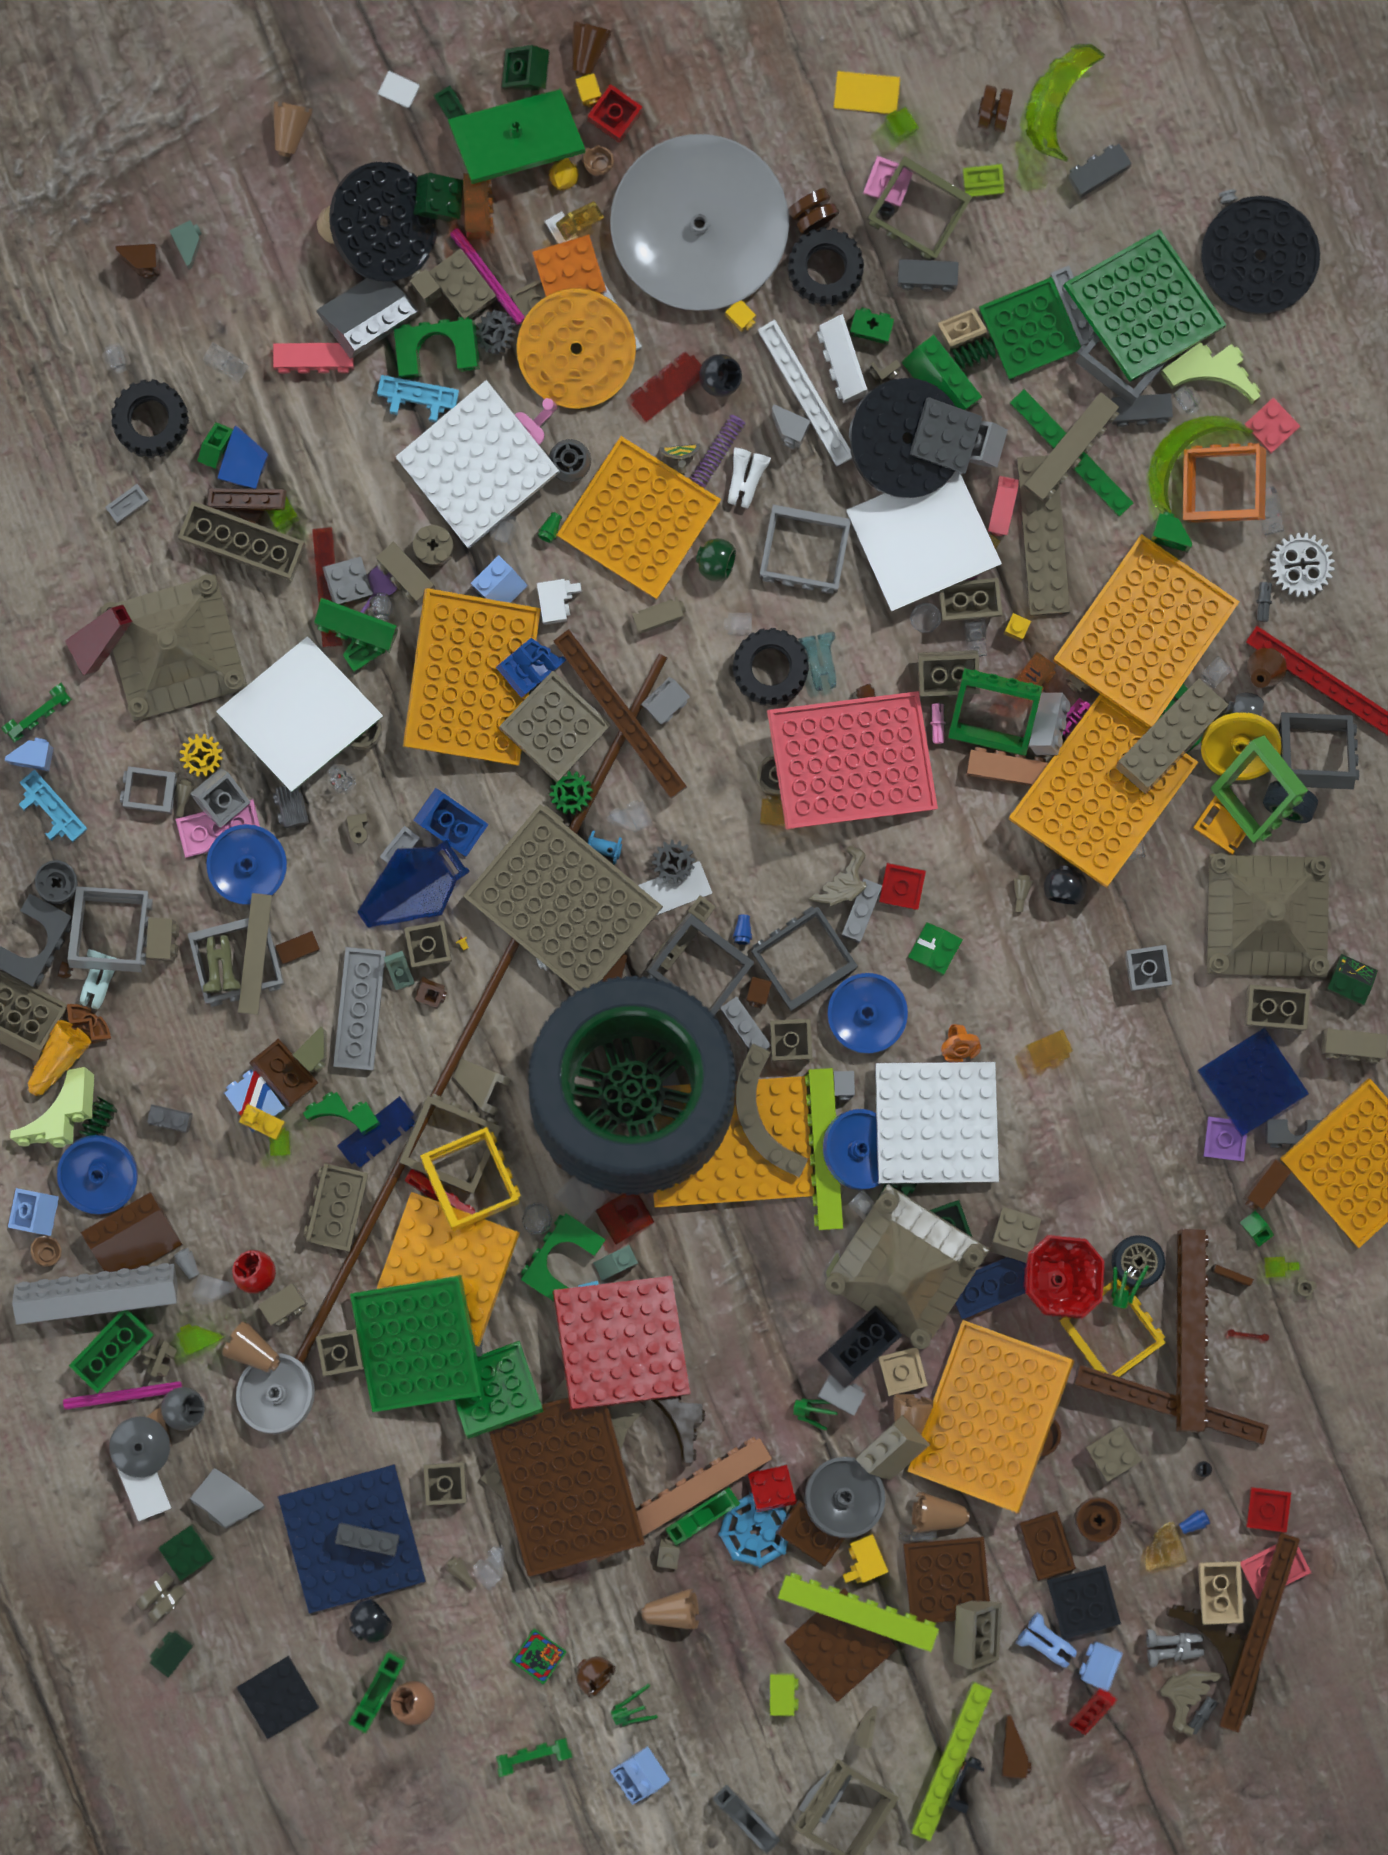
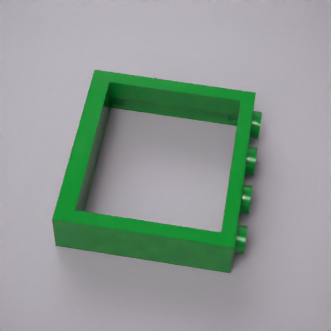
[948,668,1043,756]

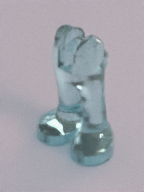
[798,632,836,691]

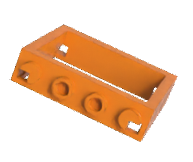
[1183,443,1266,523]

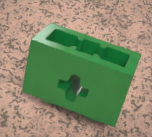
[850,308,894,345]

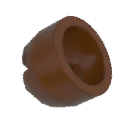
[57,961,73,979]

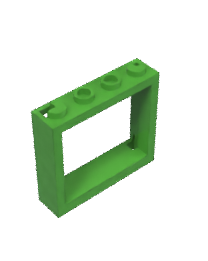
[1210,736,1308,843]

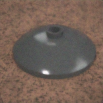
[109,1417,170,1477]

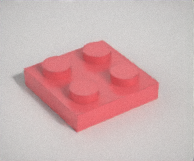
[1244,397,1300,454]

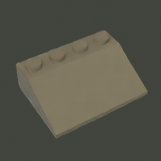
[0,971,67,1061]

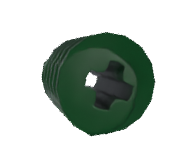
[951,335,996,371]
[78,1096,118,1136]

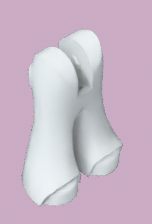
[728,448,771,509]

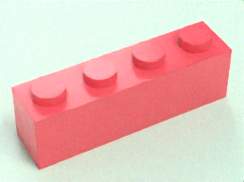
[273,343,354,374]

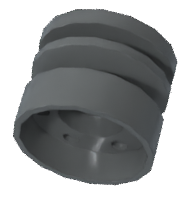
[35,860,78,905]

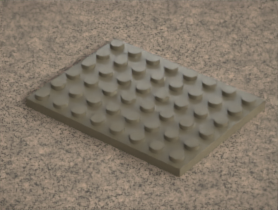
[463,804,663,991]

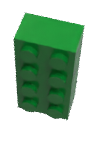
[69,1310,156,1394]

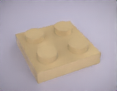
[879,1347,928,1396]

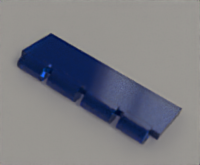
[337,1096,415,1168]

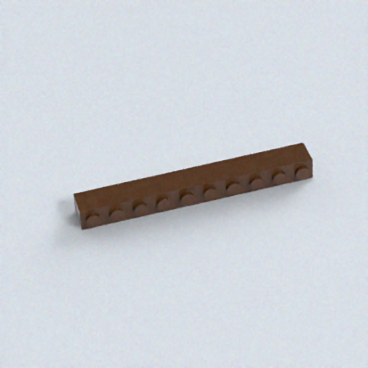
[1176,1229,1209,1433]

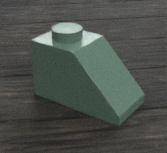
[169,220,202,269]
[593,1245,638,1281]

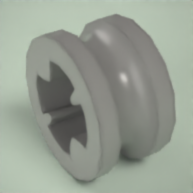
[1219,189,1238,204]

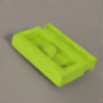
[962,164,1005,196]

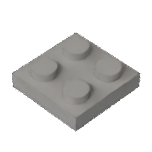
[323,557,373,604]

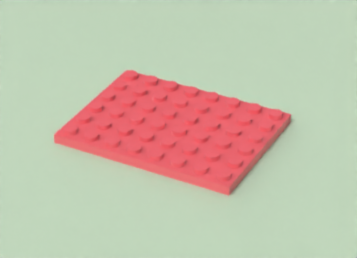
[767,691,938,830]

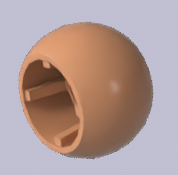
[391,1681,435,1726]

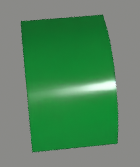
[1240,1210,1274,1247]

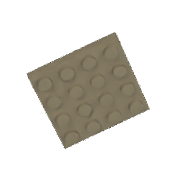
[499,671,611,782]

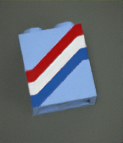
[224,1069,286,1133]

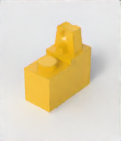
[239,1104,286,1140]
[842,1534,888,1583]

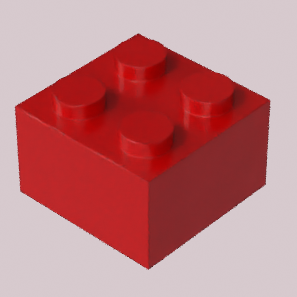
[587,84,643,143]

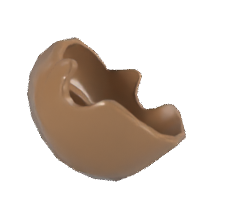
[583,145,614,176]
[30,1235,62,1267]

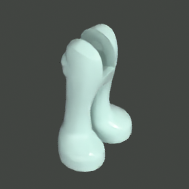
[79,949,117,1010]

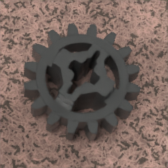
[476,310,517,354]
[652,840,695,883]

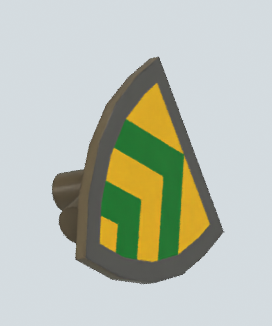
[660,443,700,473]

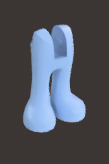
[1016,1612,1077,1668]

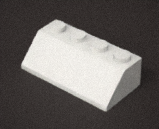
[817,314,867,404]

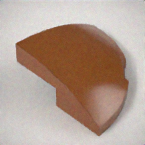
[67,1004,111,1044]

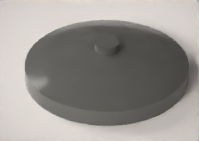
[805,1457,885,1538]

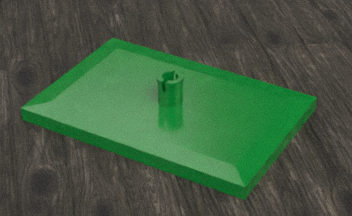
[448,89,585,184]

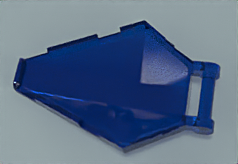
[357,838,470,928]

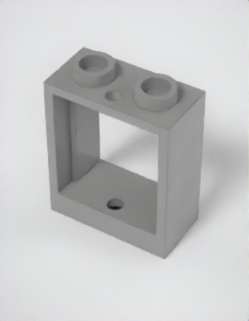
[120,766,177,814]

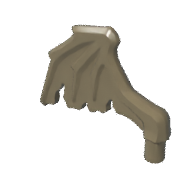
[808,845,866,906]
[1160,1668,1224,1736]

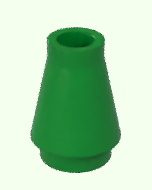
[538,512,562,543]

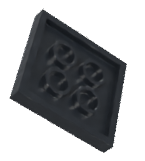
[1047,1565,1121,1639]
[236,1655,320,1739]

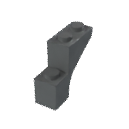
[712,1784,781,1854]

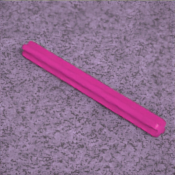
[450,228,525,325]
[63,1381,182,1410]

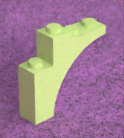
[1160,342,1261,404]
[10,1067,94,1148]

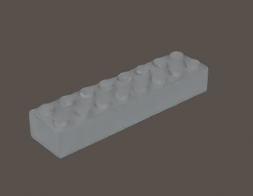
[12,1263,178,1324]

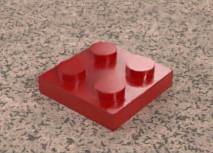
[879,863,926,910]
[748,1465,796,1513]
[1246,1487,1292,1533]

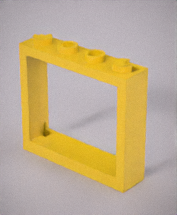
[420,1127,521,1232]
[1058,1278,1165,1377]

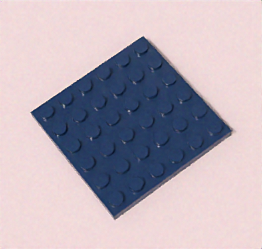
[278,1464,426,1614]

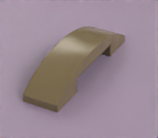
[652,895,716,971]

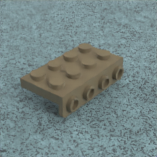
[303,1163,369,1252]

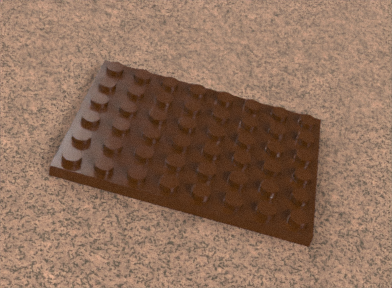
[489,1397,646,1577]

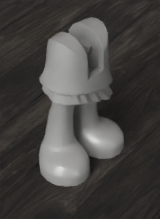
[1146,1629,1204,1668]

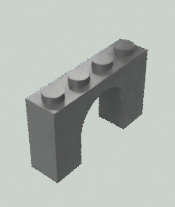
[0,894,73,988]

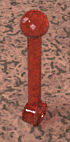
[1227,1329,1269,1341]

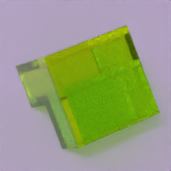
[884,106,919,143]
[266,496,300,532]

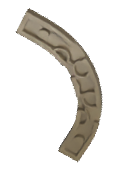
[736,1043,808,1177]

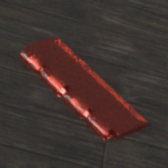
[629,351,701,422]

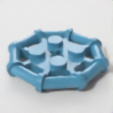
[718,1492,788,1568]

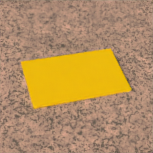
[834,71,900,114]

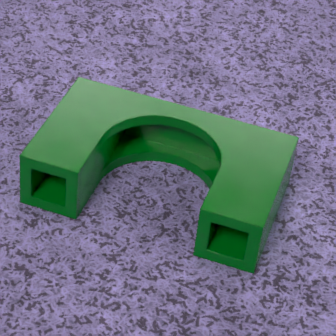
[394,317,480,379]
[520,1213,606,1302]
[348,1649,408,1734]

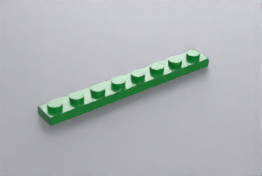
[1009,389,1134,517]

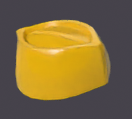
[549,158,579,190]

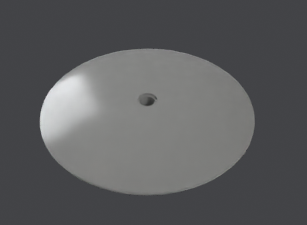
[610,134,789,311]

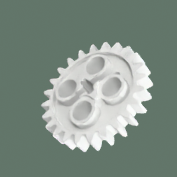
[1269,533,1335,597]

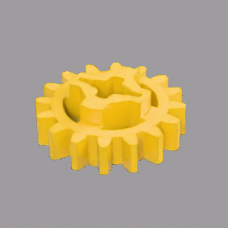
[180,734,223,777]

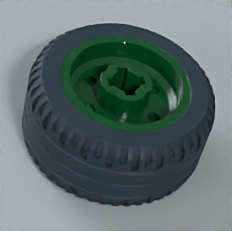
[1263,781,1318,823]

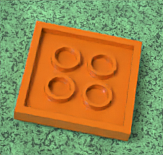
[532,235,607,296]

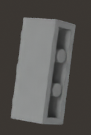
[1029,693,1070,755]
[842,879,882,943]
[720,996,771,1050]

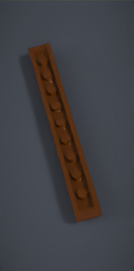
[553,629,687,799]
[1073,1365,1269,1445]
[1219,1533,1300,1733]

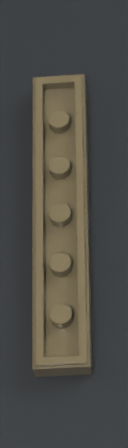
[238,893,272,1015]

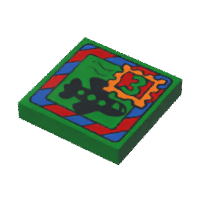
[511,1628,567,1685]

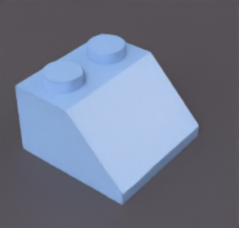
[471,555,528,603]
[5,738,53,771]
[8,1188,59,1236]

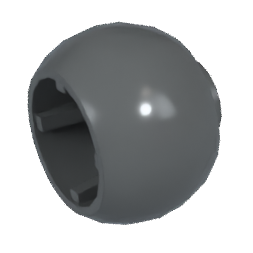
[548,439,591,482]
[1226,692,1264,716]
[161,1387,205,1431]

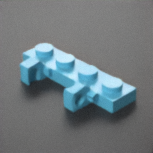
[377,375,459,423]
[19,769,88,842]

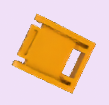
[1193,795,1246,855]

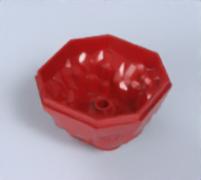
[1024,1235,1104,1319]

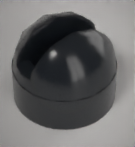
[879,203,895,220]
[1195,1461,1212,1477]

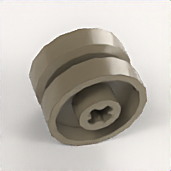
[135,1572,186,1623]

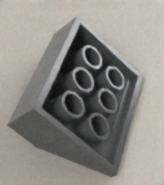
[316,278,418,359]

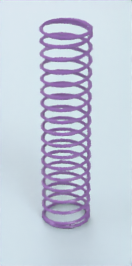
[691,414,745,487]

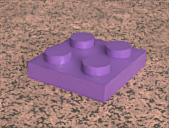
[1203,1117,1248,1162]

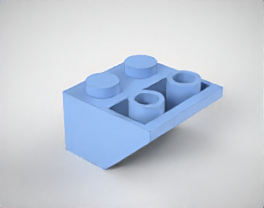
[610,1746,670,1805]

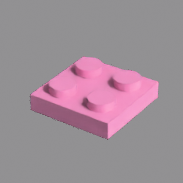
[863,156,913,207]

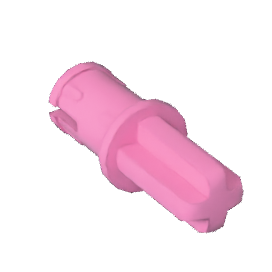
[930,704,946,744]

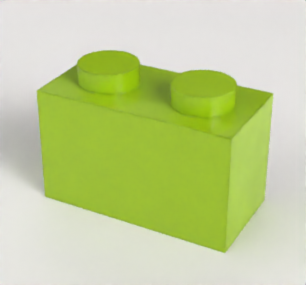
[770,1673,798,1716]

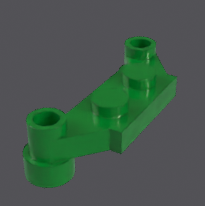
[1,683,72,743]
[496,1738,573,1777]

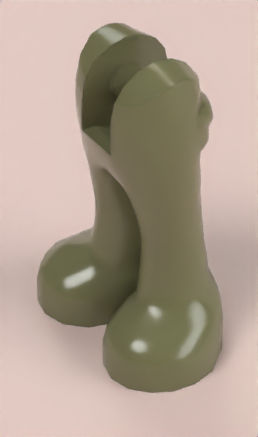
[203,935,241,993]

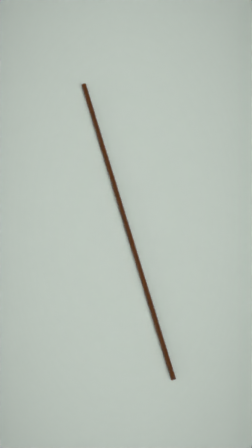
[295,654,667,1363]

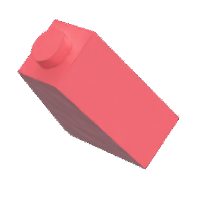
[988,476,1019,536]

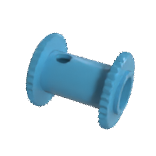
[587,831,622,865]

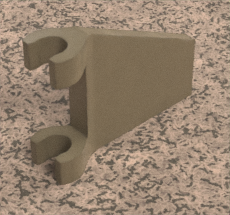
[453,1058,511,1116]

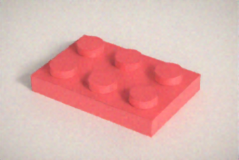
[1240,1536,1311,1599]

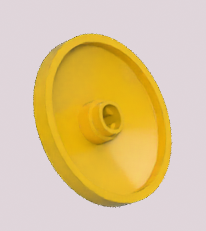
[1201,712,1282,780]

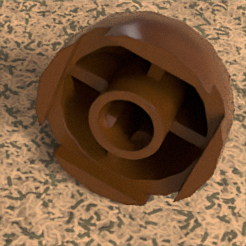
[576,1656,616,1697]

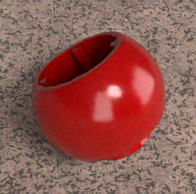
[232,1250,276,1294]

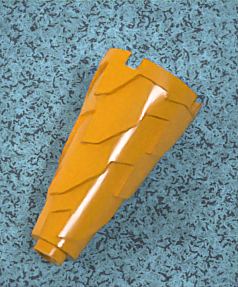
[27,1020,91,1096]

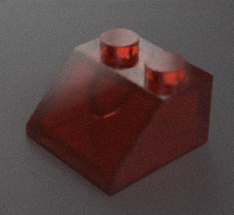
[595,1193,655,1245]

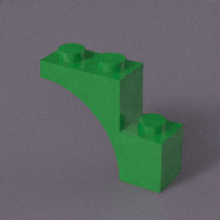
[303,1092,381,1135]
[665,1487,740,1545]

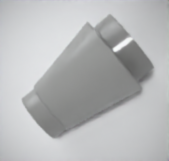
[174,1248,199,1279]

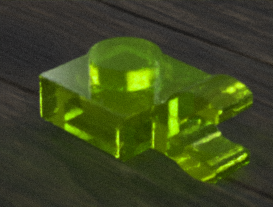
[1264,1257,1299,1278]

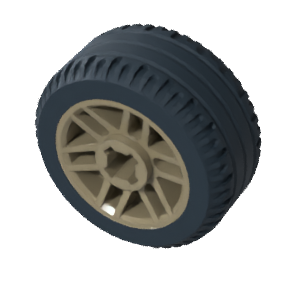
[1111,1235,1165,1288]

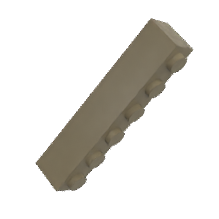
[1024,392,1119,501]

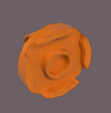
[941,1024,981,1062]

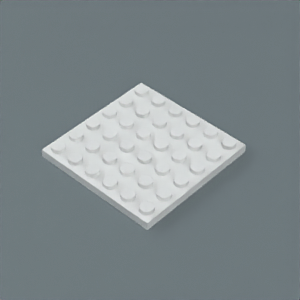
[396,380,560,548]
[875,1062,999,1184]

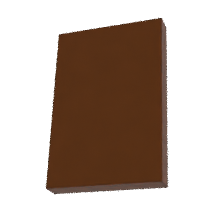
[249,1038,318,1108]
[776,1500,845,1567]
[1019,1511,1076,1581]

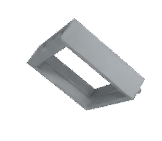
[759,505,851,594]
[68,887,153,972]
[188,918,284,1007]

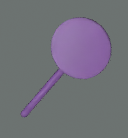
[360,566,397,613]

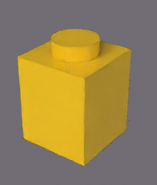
[575,73,601,107]
[725,300,756,332]
[1004,613,1031,642]

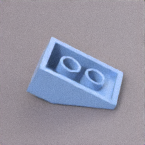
[1079,1641,1122,1691]

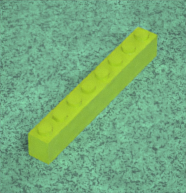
[805,1068,843,1230]
[778,1572,939,1652]
[911,1681,993,1841]

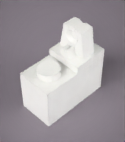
[537,579,582,625]

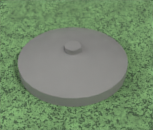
[236,1353,315,1434]

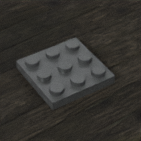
[909,398,983,474]

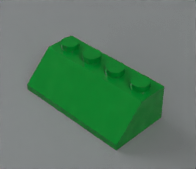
[901,334,982,411]
[314,598,398,654]

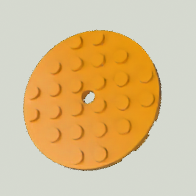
[517,288,636,408]

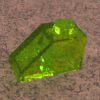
[177,1323,225,1356]

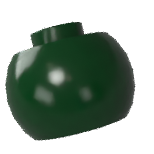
[696,538,736,582]

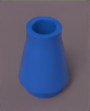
[732,914,752,945]
[1179,1509,1211,1535]

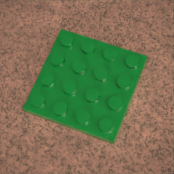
[978,277,1081,380]
[454,1341,544,1439]

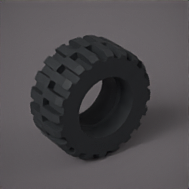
[788,227,864,307]
[111,379,189,458]
[733,628,809,706]

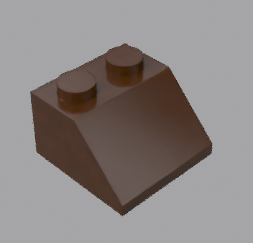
[116,244,160,279]

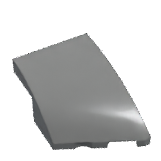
[190,1468,265,1529]

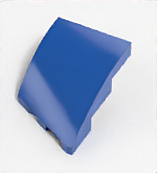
[218,426,269,489]
[496,638,567,698]

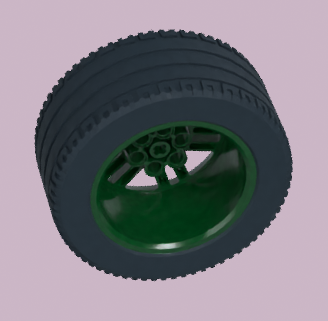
[528,976,736,1195]

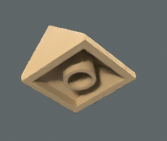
[937,308,987,352]

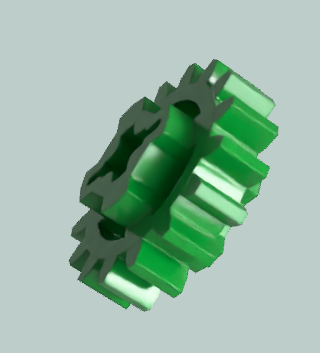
[549,771,593,815]

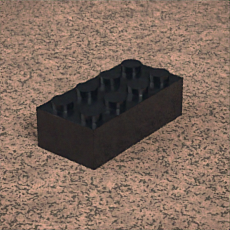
[817,1306,902,1389]

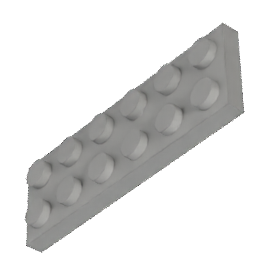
[333,947,386,1071]

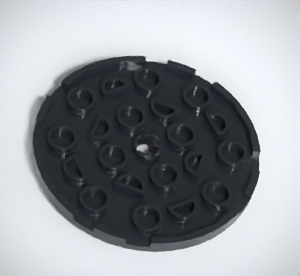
[329,162,438,282]
[1201,196,1320,315]
[849,378,956,498]

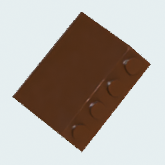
[81,1192,183,1272]

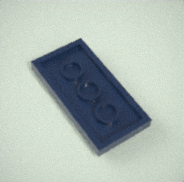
[955,1257,1026,1320]

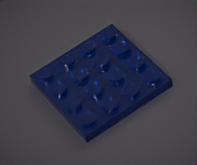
[1197,1027,1309,1137]

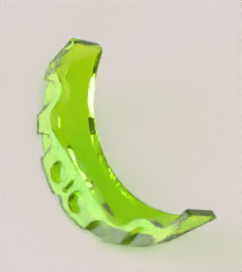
[1025,44,1105,162]
[1148,416,1253,514]

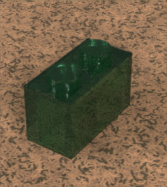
[149,1630,195,1678]

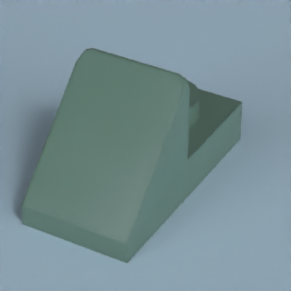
[383,951,415,990]

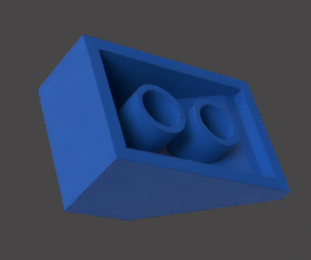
[413,788,489,857]

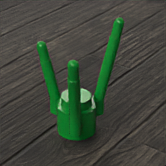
[1111,1265,1149,1309]
[793,1398,838,1431]
[611,1684,658,1726]

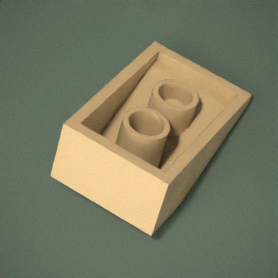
[1198,1562,1244,1624]

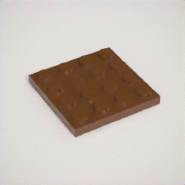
[903,1536,990,1623]
[784,1588,898,1702]

